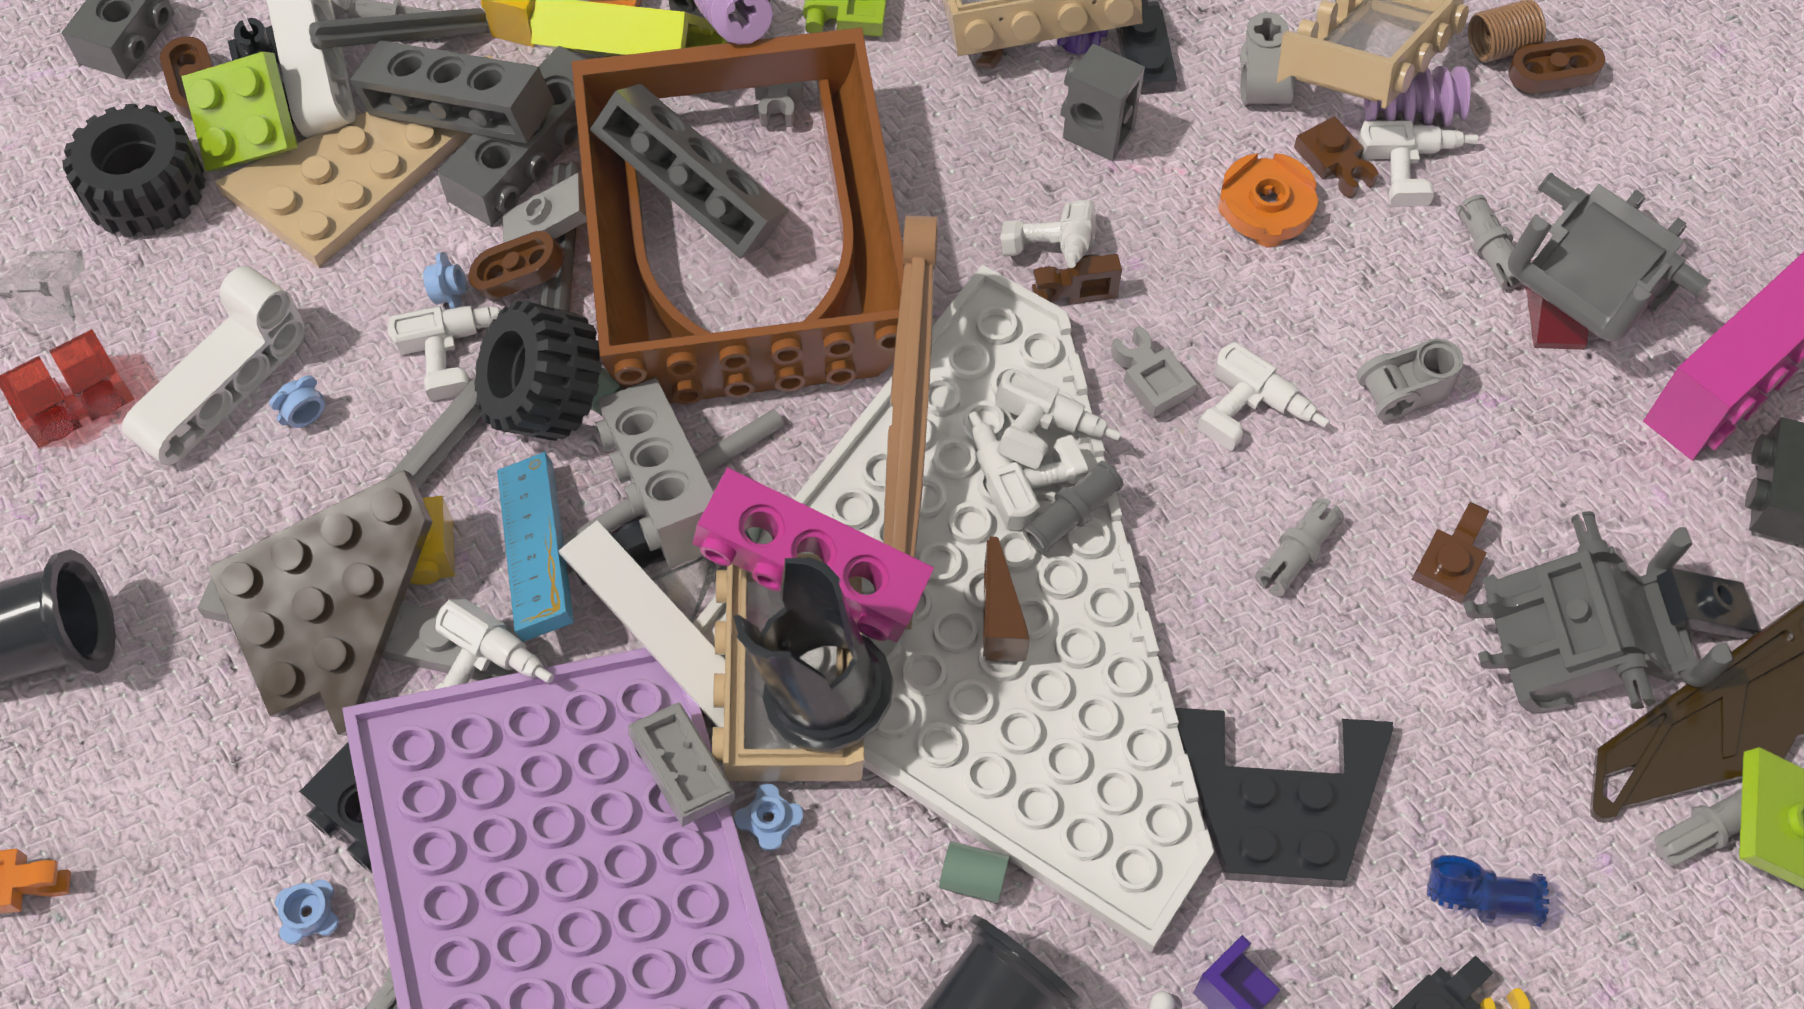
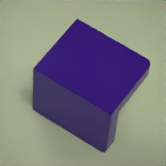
[1193,935,1280,1009]

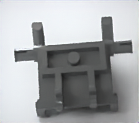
[1508,172,1711,342]
[1463,511,1734,713]

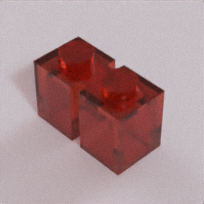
[0,329,135,448]

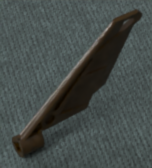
[1590,599,1804,823]

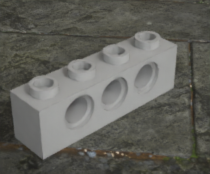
[595,377,714,568]

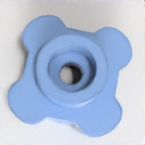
[423,252,467,309]
[269,375,325,428]
[734,784,803,851]
[275,880,339,945]

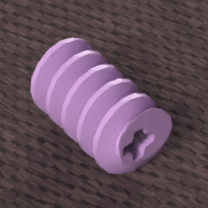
[694,0,773,45]
[1364,66,1471,127]

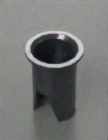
[0,549,116,684]
[733,556,894,752]
[920,915,1084,1009]

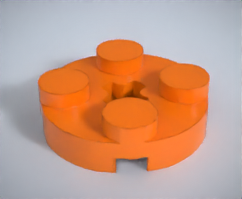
[1218,153,1318,248]

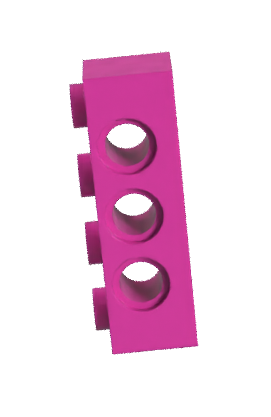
[692,467,934,643]

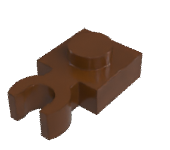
[1294,116,1378,199]
[1032,254,1122,305]

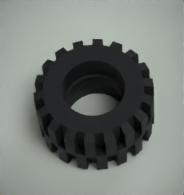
[62,104,206,237]
[474,301,602,441]

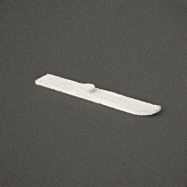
[559,520,797,784]

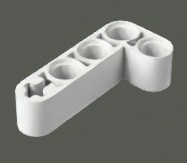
[266,0,356,138]
[122,265,305,465]

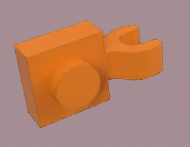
[0,848,71,914]

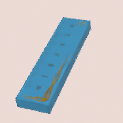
[497,452,574,642]

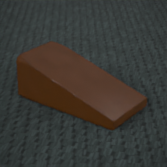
[983,536,1030,662]

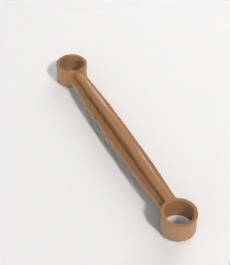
[883,215,938,630]

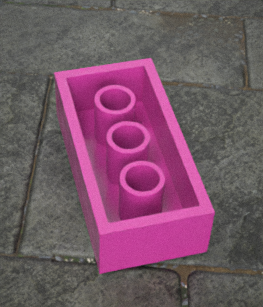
[1643,252,1804,461]

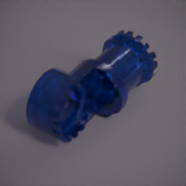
[1427,855,1549,927]

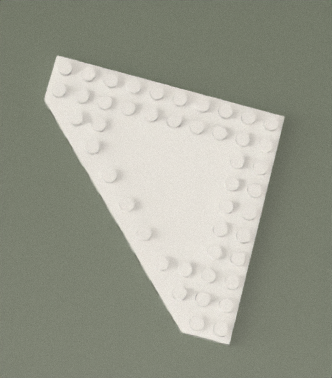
[693,264,1214,953]

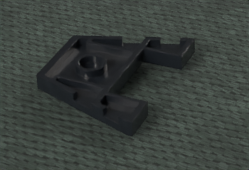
[1175,708,1393,888]

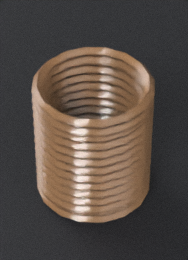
[1468,0,1547,63]

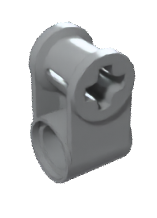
[1240,12,1295,104]
[1356,338,1464,421]

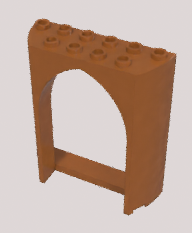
[571,27,904,405]

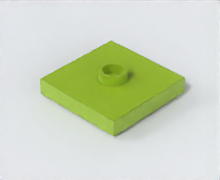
[1739,747,1804,889]

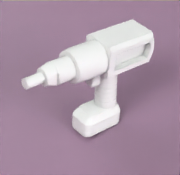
[1357,120,1478,207]
[1001,200,1097,268]
[388,306,502,401]
[1197,342,1330,451]
[995,368,1121,469]
[969,411,1088,530]
[435,599,554,689]

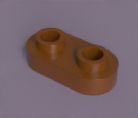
[160,37,214,119]
[1508,38,1605,93]
[468,231,564,300]

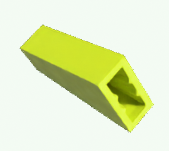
[531,0,727,57]

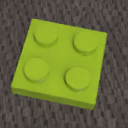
[181,52,298,172]

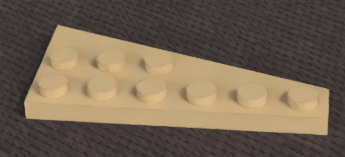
[214,55,494,268]

